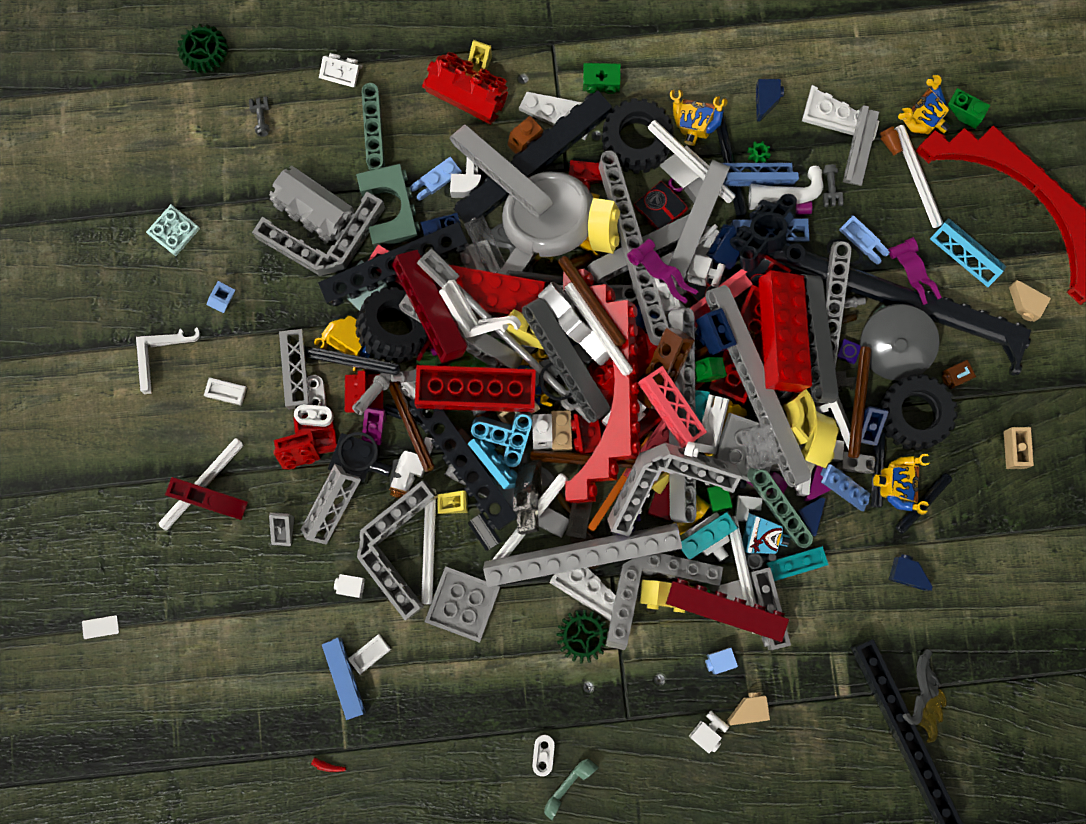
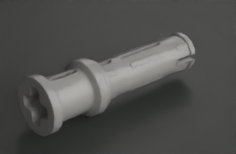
[352,373,391,415]

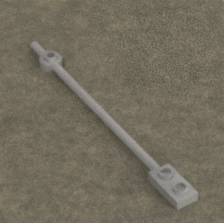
[417,248,590,423]

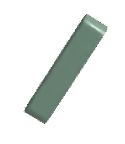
[362,83,385,171]
[747,466,813,548]

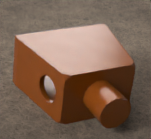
[508,116,544,154]

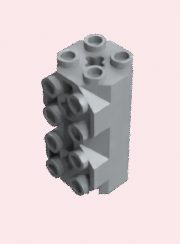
[269,166,354,243]

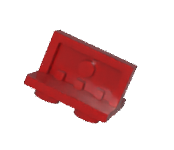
[345,371,383,413]
[571,414,602,454]
[273,430,320,470]

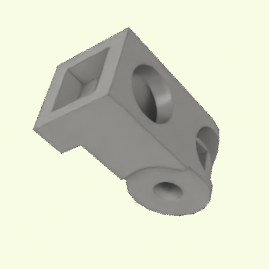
[836,452,875,474]

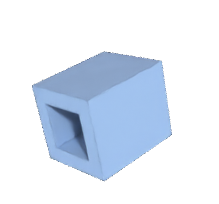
[207,281,235,313]
[705,648,738,674]

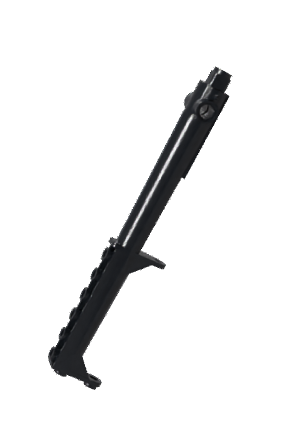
[767,243,1031,376]

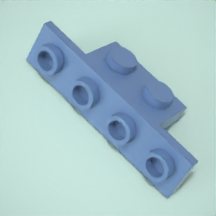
[820,464,871,512]

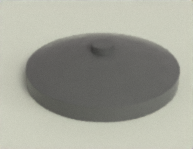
[860,304,939,381]

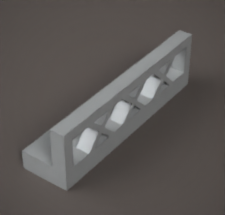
[843,105,879,186]
[279,329,309,409]
[301,464,361,544]

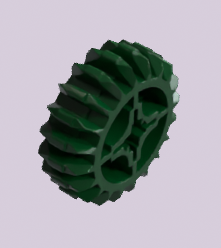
[177,23,228,73]
[557,609,609,663]

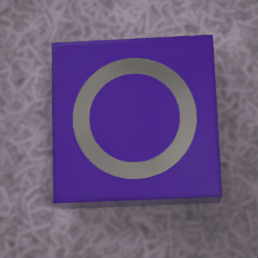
[837,339,860,364]

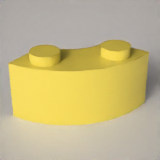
[588,198,620,254]
[782,389,817,446]
[801,411,839,468]
[640,580,695,613]

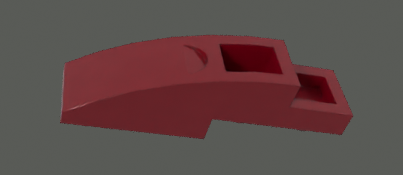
[165,477,248,520]

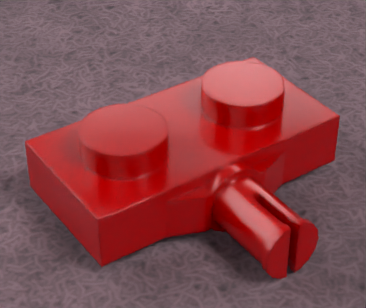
[569,160,603,191]

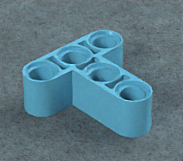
[471,412,532,467]

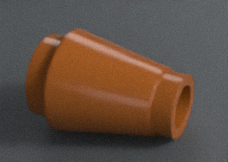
[880,126,903,156]

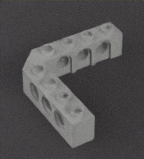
[252,192,385,276]
[607,443,742,537]
[357,481,438,620]
[606,553,723,650]

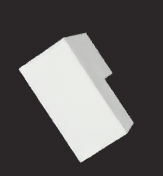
[734,495,762,522]

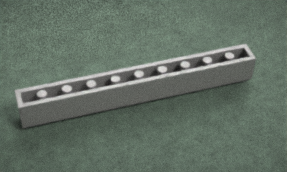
[483,523,682,587]

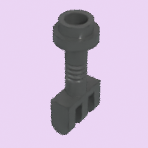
[249,96,270,137]
[822,164,843,207]

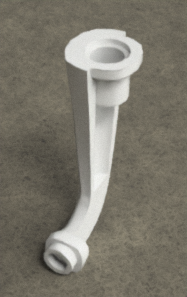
[748,166,823,210]

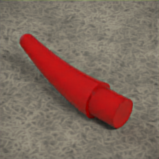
[311,757,346,772]

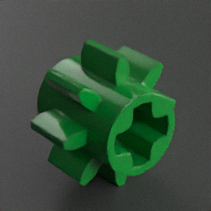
[747,141,771,163]

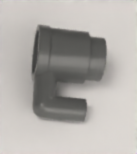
[745,553,776,572]

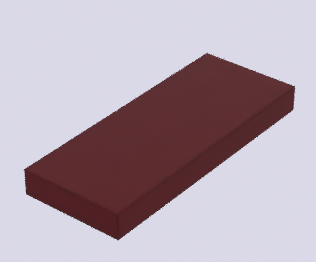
[416,339,433,362]

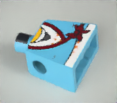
[742,513,790,554]

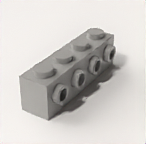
[749,567,791,650]

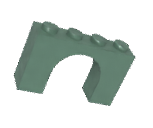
[356,164,421,249]

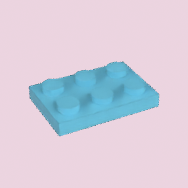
[468,439,521,489]

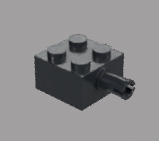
[328,433,392,485]

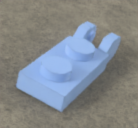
[410,157,462,201]
[839,216,890,264]

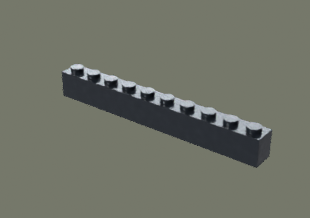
[453,90,612,230]
[850,639,963,824]

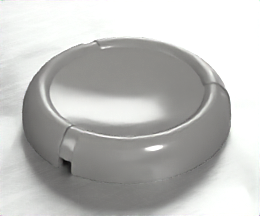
[502,172,593,257]

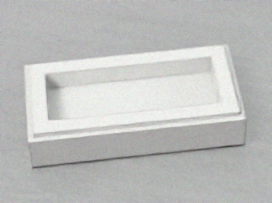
[204,378,247,406]
[348,634,391,674]

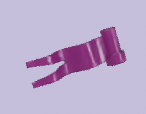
[888,237,942,305]
[627,239,698,304]

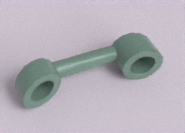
[544,759,599,820]

